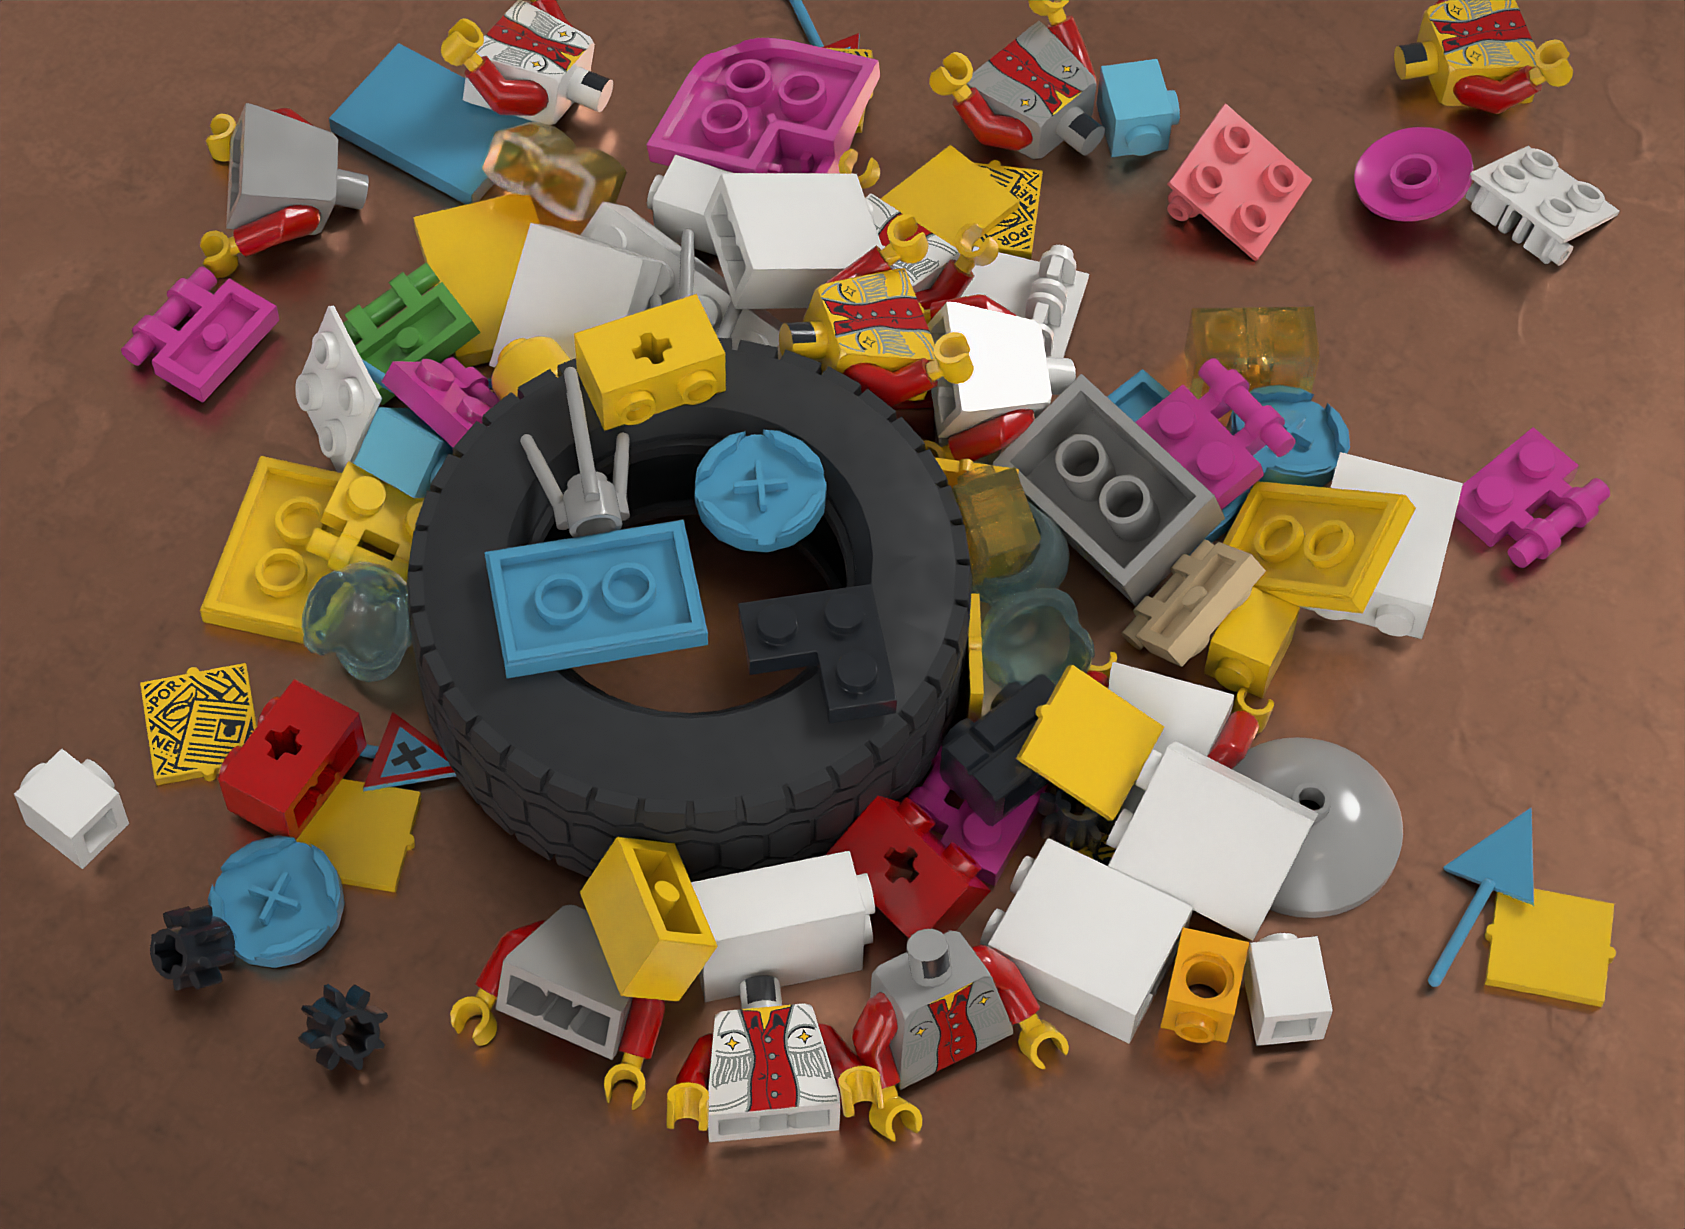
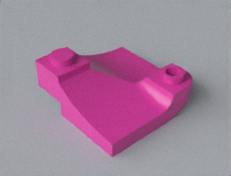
[646,38,880,174]

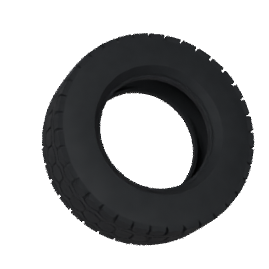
[407,338,972,882]

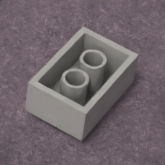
[992,374,1225,607]

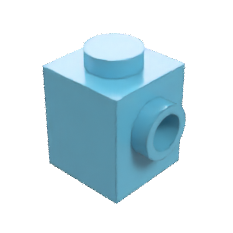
[1096,59,1180,157]
[353,407,453,498]

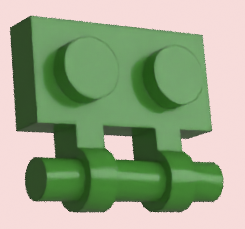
[343,262,481,405]

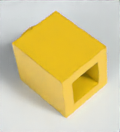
[1204,587,1300,698]

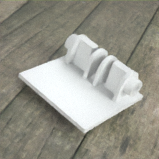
[1465,146,1620,266]
[961,245,1089,358]
[295,306,382,473]

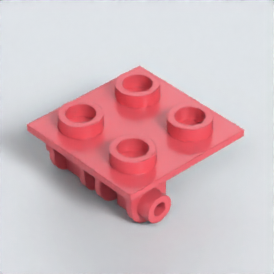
[1167,103,1312,261]

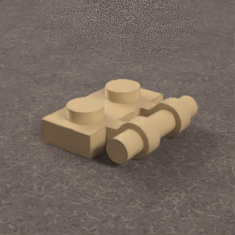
[1121,539,1266,667]

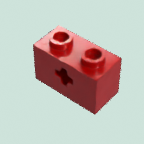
[218,679,367,840]
[826,796,991,938]

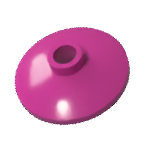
[1354,127,1474,221]

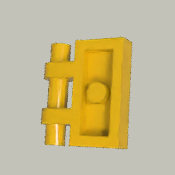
[306,461,425,597]

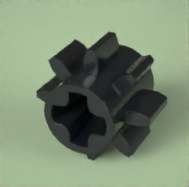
[1037,786,1119,855]
[150,905,235,990]
[298,984,388,1071]

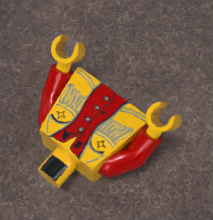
[1394,0,1573,114]
[779,214,974,407]

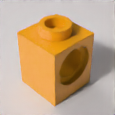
[1160,927,1249,1043]

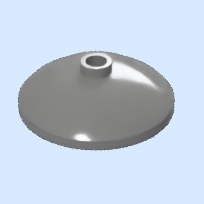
[1232,737,1403,918]

